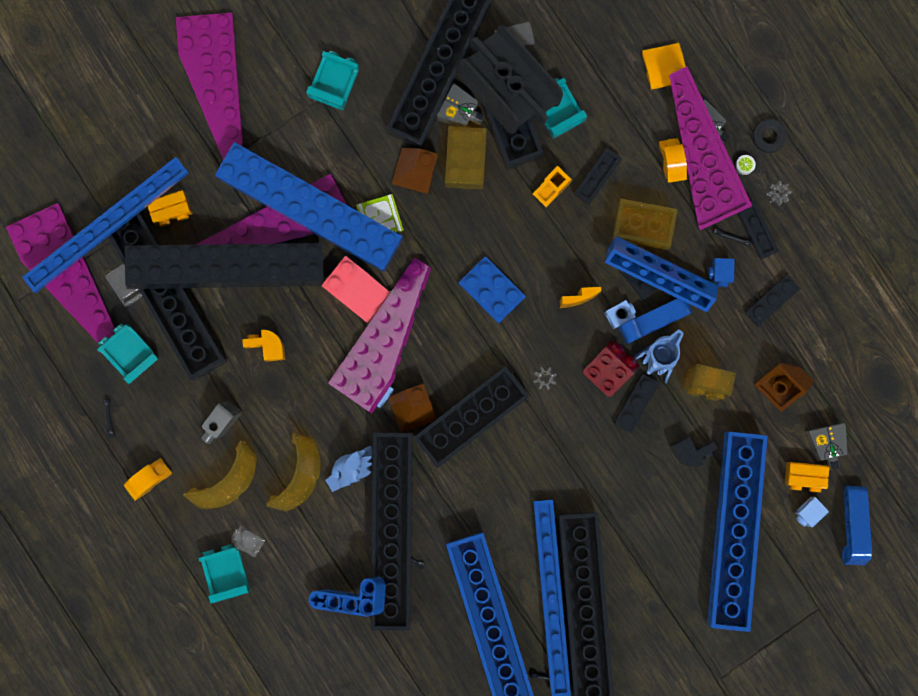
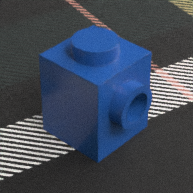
[708,258,735,287]

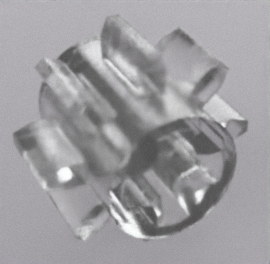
[767,181,792,206]
[533,367,557,390]

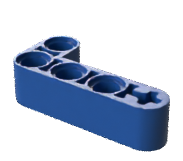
[618,298,693,344]
[842,486,872,565]
[309,577,386,617]

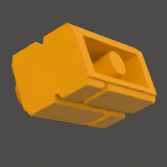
[148,190,193,227]
[785,462,829,492]

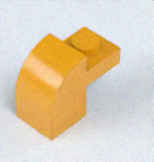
[659,138,687,183]
[533,166,572,207]
[243,330,285,362]
[124,458,172,501]

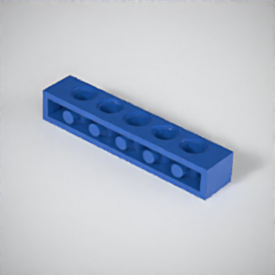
[605,236,718,312]

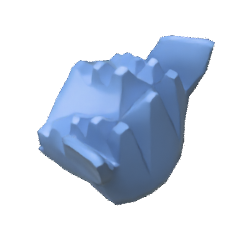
[634,329,684,383]
[325,446,373,492]

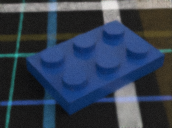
[458,256,526,324]

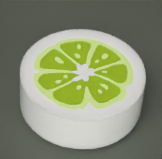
[735,155,755,175]

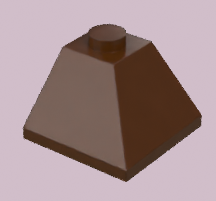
[392,148,438,194]
[754,363,814,412]
[388,384,437,433]

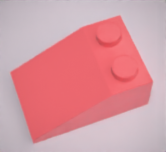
[322,256,390,323]

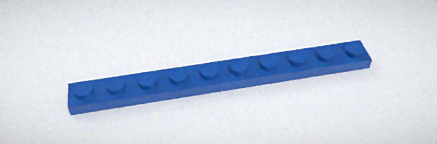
[22,157,189,293]
[533,500,571,696]

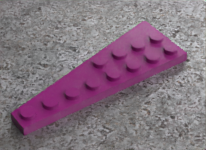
[669,66,752,230]

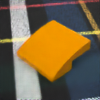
[642,43,686,90]
[560,287,601,308]

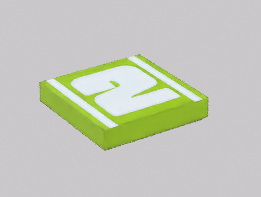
[356,194,404,233]

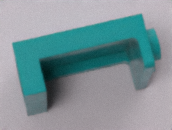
[306,51,360,110]
[544,78,587,139]
[97,322,159,384]
[198,544,251,604]

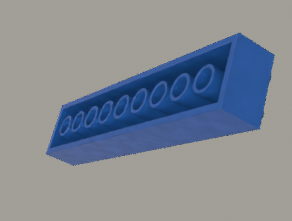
[215,142,403,272]
[707,432,768,632]
[446,532,534,696]

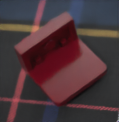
[583,340,640,397]

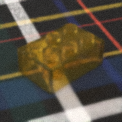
[445,126,487,189]
[611,199,678,250]
[683,364,736,401]

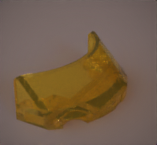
[266,432,321,512]
[183,441,257,509]

